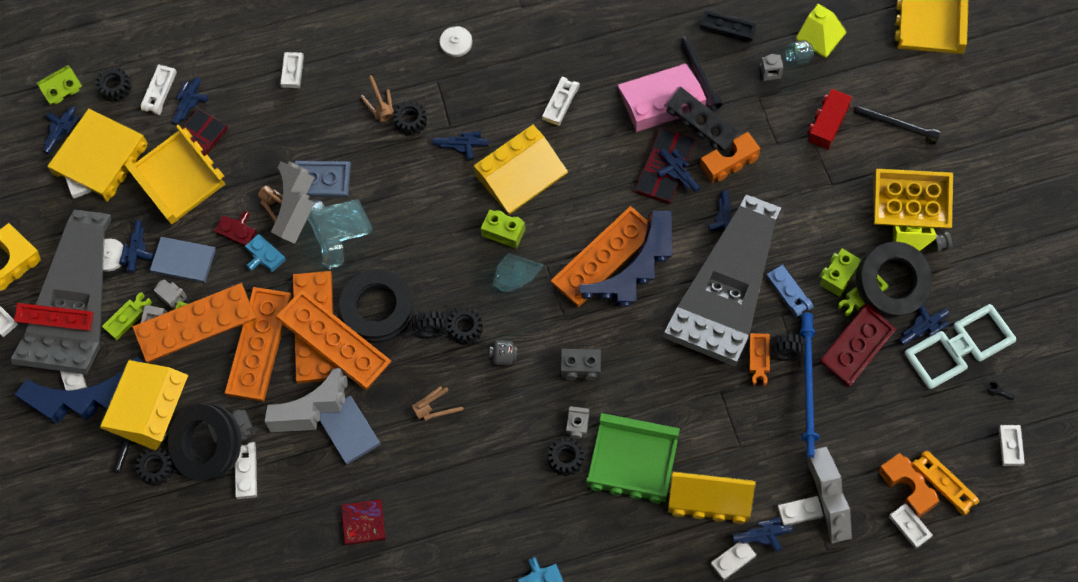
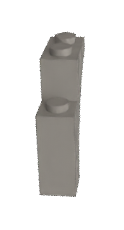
[271,161,315,244]
[265,368,348,432]
[807,447,852,543]

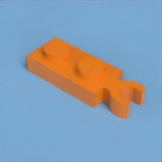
[750,333,770,386]

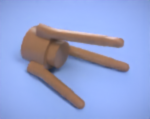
[360,76,394,122]
[258,186,283,222]
[412,387,463,421]

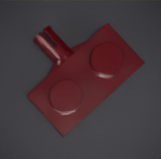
[214,210,257,246]

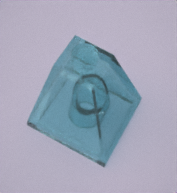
[493,253,544,292]

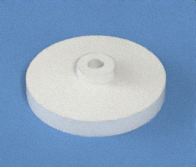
[440,27,472,57]
[103,239,123,271]

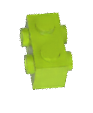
[37,65,82,104]
[481,210,525,249]
[819,249,861,297]

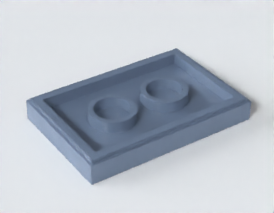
[295,161,351,198]
[150,237,216,283]
[320,396,381,465]

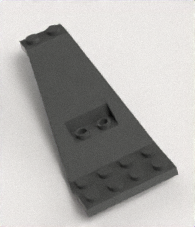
[663,194,781,366]
[11,210,111,375]

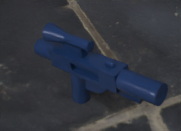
[171,77,208,126]
[43,106,80,155]
[433,131,489,161]
[657,149,701,193]
[708,191,732,232]
[119,220,154,273]
[899,305,949,346]
[731,517,792,553]

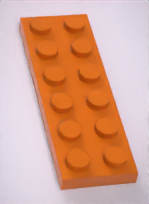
[551,206,647,308]
[293,271,336,384]
[132,283,256,363]
[225,287,292,402]
[276,289,391,390]

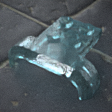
[307,199,373,268]

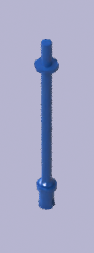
[800,313,819,458]

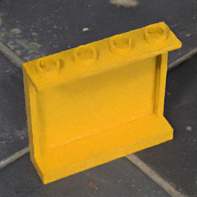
[895,0,968,54]
[47,109,148,202]
[125,125,225,224]

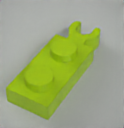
[838,274,888,316]
[102,292,152,340]

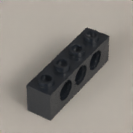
[664,86,738,151]

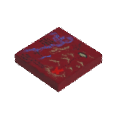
[341,499,386,545]

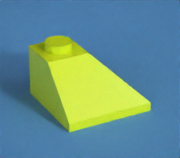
[796,4,846,59]
[893,226,936,251]

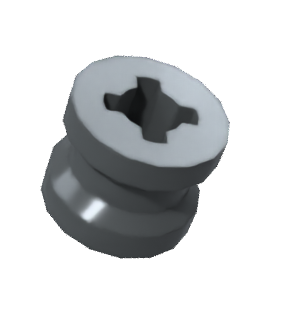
[931,230,953,252]

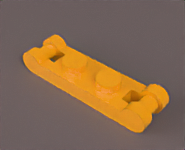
[912,450,979,516]

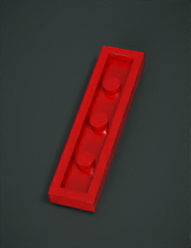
[14,303,94,332]

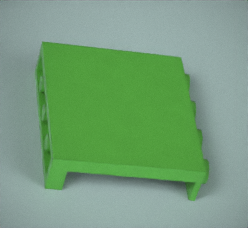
[587,413,680,503]

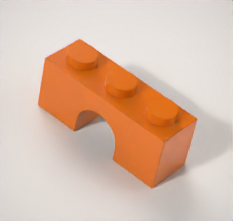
[700,132,761,183]
[878,453,939,518]

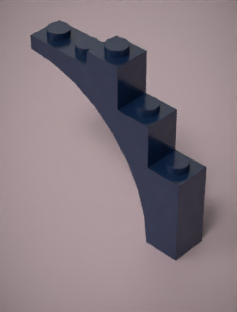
[575,211,673,307]
[15,357,143,424]

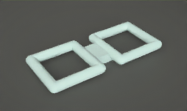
[905,304,1016,389]

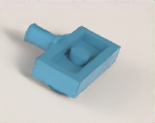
[245,234,285,272]
[518,557,564,582]

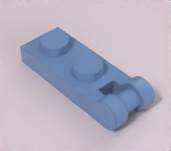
[766,265,813,317]

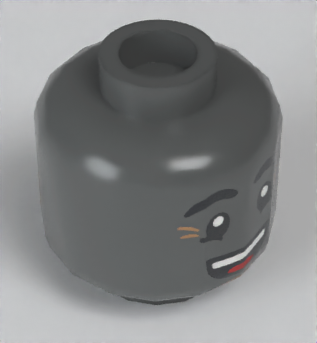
[488,340,517,366]

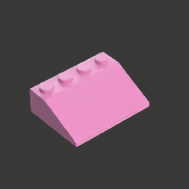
[618,64,706,132]

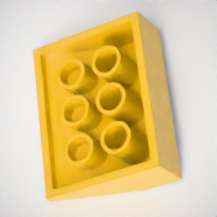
[474,125,568,214]
[873,169,953,229]
[100,360,188,450]
[668,472,755,524]

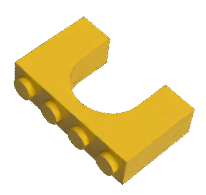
[0,223,41,291]

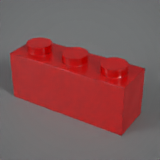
[807,89,852,150]

